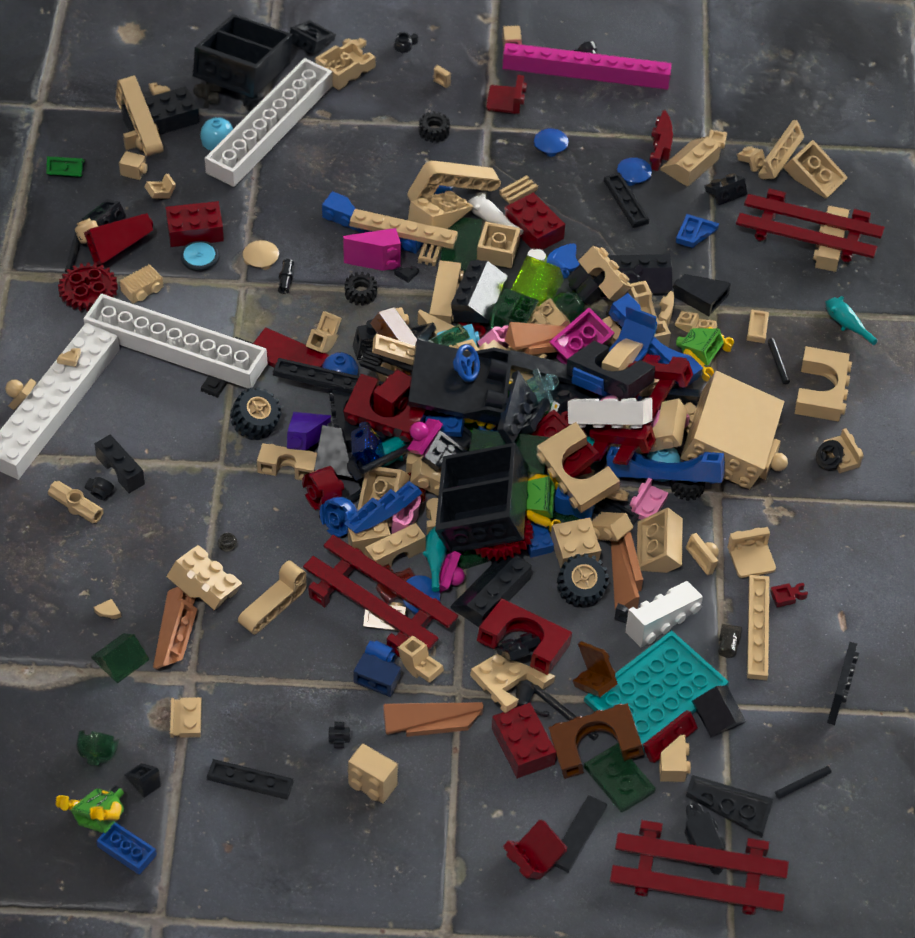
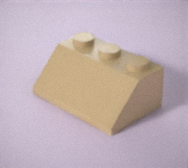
[660,136,721,187]
[637,507,683,573]

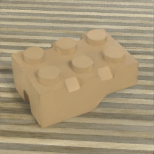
[315,40,376,90]
[166,545,242,610]

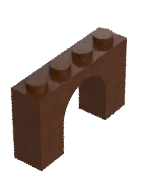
[548,703,644,779]

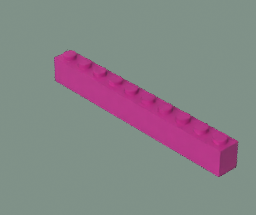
[502,43,672,90]

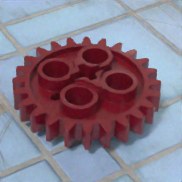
[58,262,118,312]
[473,516,534,561]

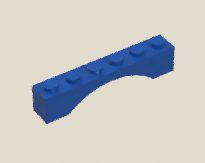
[322,191,423,254]
[609,293,703,388]
[606,446,725,484]

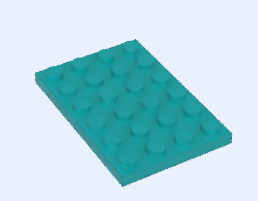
[584,630,729,752]

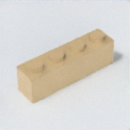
[813,206,849,272]
[429,260,464,324]

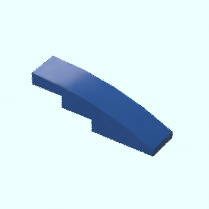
[344,481,422,534]

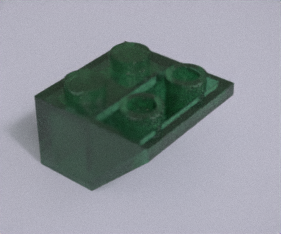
[489,288,539,328]

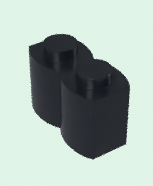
[567,264,603,305]

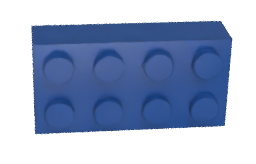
[526,519,554,558]
[96,822,157,875]

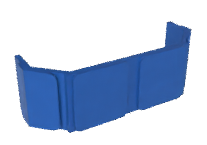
[572,305,657,396]

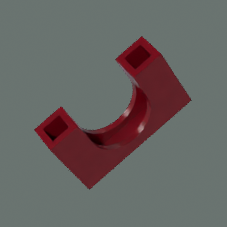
[343,374,430,442]
[477,599,573,675]

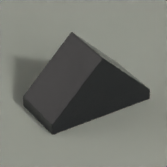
[124,763,161,798]

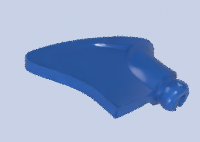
[546,243,580,279]

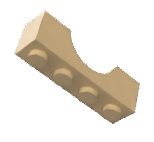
[628,281,671,347]

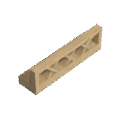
[758,120,804,179]

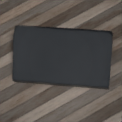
[664,388,701,405]

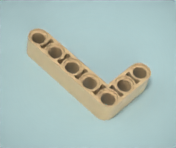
[116,76,163,157]
[407,161,501,202]

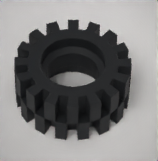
[419,111,450,143]
[345,272,377,306]
[670,480,706,501]

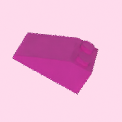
[343,228,401,271]
[549,308,615,360]

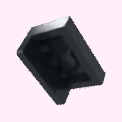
[705,173,747,205]

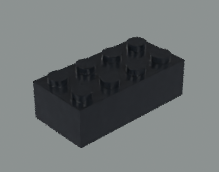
[121,86,199,135]

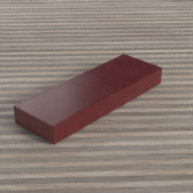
[642,710,698,763]

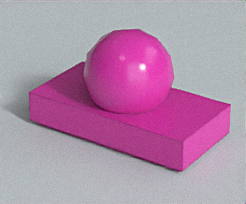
[407,418,443,455]
[439,551,465,593]

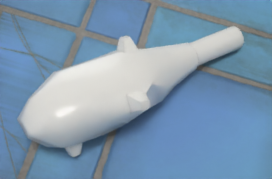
[468,194,523,236]

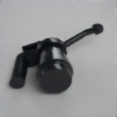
[506,681,550,717]

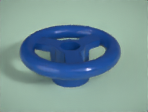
[453,344,480,382]

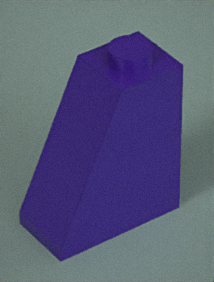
[287,412,331,450]

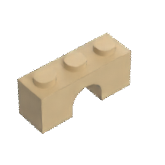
[578,246,632,301]
[257,443,317,480]
[365,523,426,569]

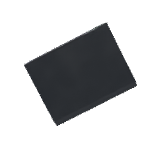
[692,685,746,737]

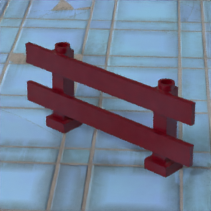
[736,188,885,262]
[590,354,693,465]
[303,535,458,657]
[610,820,789,915]

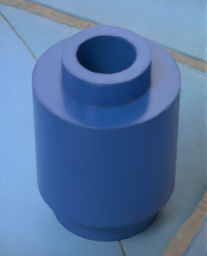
[365,640,396,662]

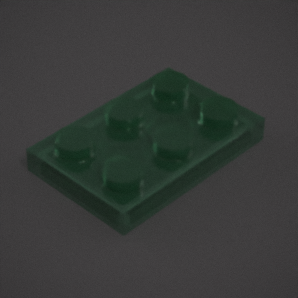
[584,743,656,813]

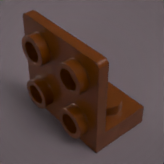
[572,641,618,697]

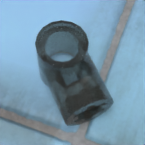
[718,624,742,658]

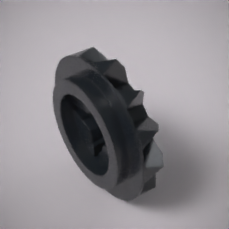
[816,440,845,470]

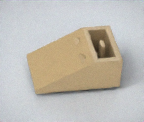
[408,191,473,229]

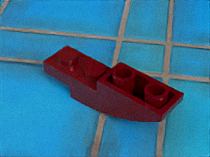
[649,110,673,171]

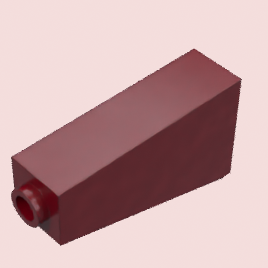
[84,213,153,266]

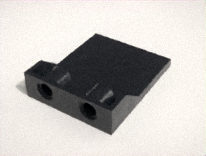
[407,339,513,425]

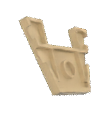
[470,654,555,713]

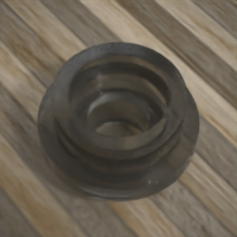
[218,533,237,552]

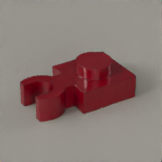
[770,583,808,607]

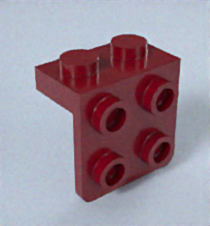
[486,75,527,114]
[503,820,567,880]

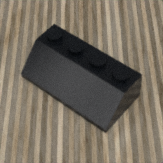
[598,254,672,297]
[451,260,508,323]
[450,555,532,627]

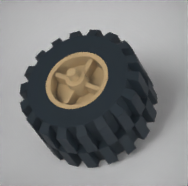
[230,387,282,440]
[557,553,609,608]

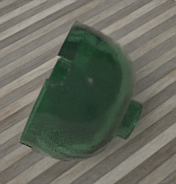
[553,291,586,323]
[77,730,120,766]

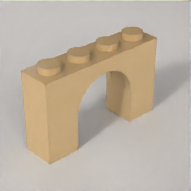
[795,347,852,421]
[607,398,687,454]
[536,422,620,513]

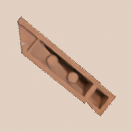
[504,322,567,355]
[611,531,643,610]
[153,587,197,669]
[384,702,483,737]

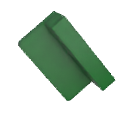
[46,156,85,176]

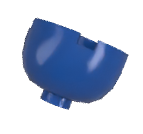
[322,352,358,376]
[319,497,357,537]

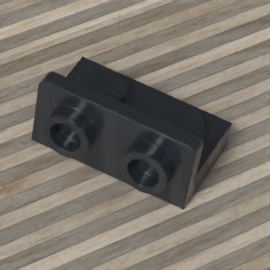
[82,199,126,226]

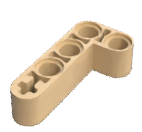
[238,560,307,634]

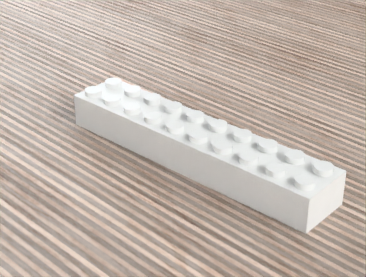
[205,58,333,187]
[83,294,268,388]
[0,323,120,480]

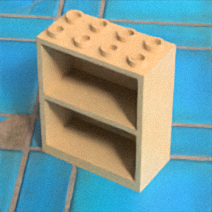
[681,371,784,489]

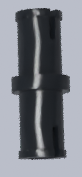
[278,259,294,294]

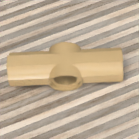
[48,481,104,524]

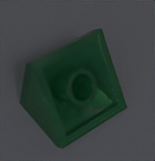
[91,633,149,684]

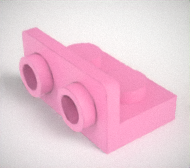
[630,478,669,520]

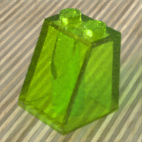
[509,255,564,306]

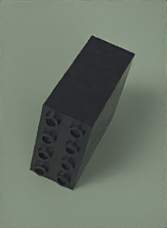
[193,14,293,98]
[435,443,529,553]

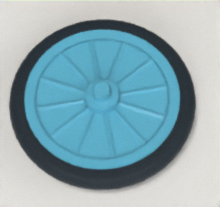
[180,241,219,270]

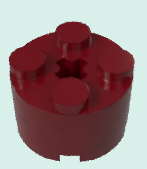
[302,466,344,510]

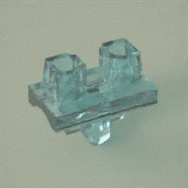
[526,368,559,403]

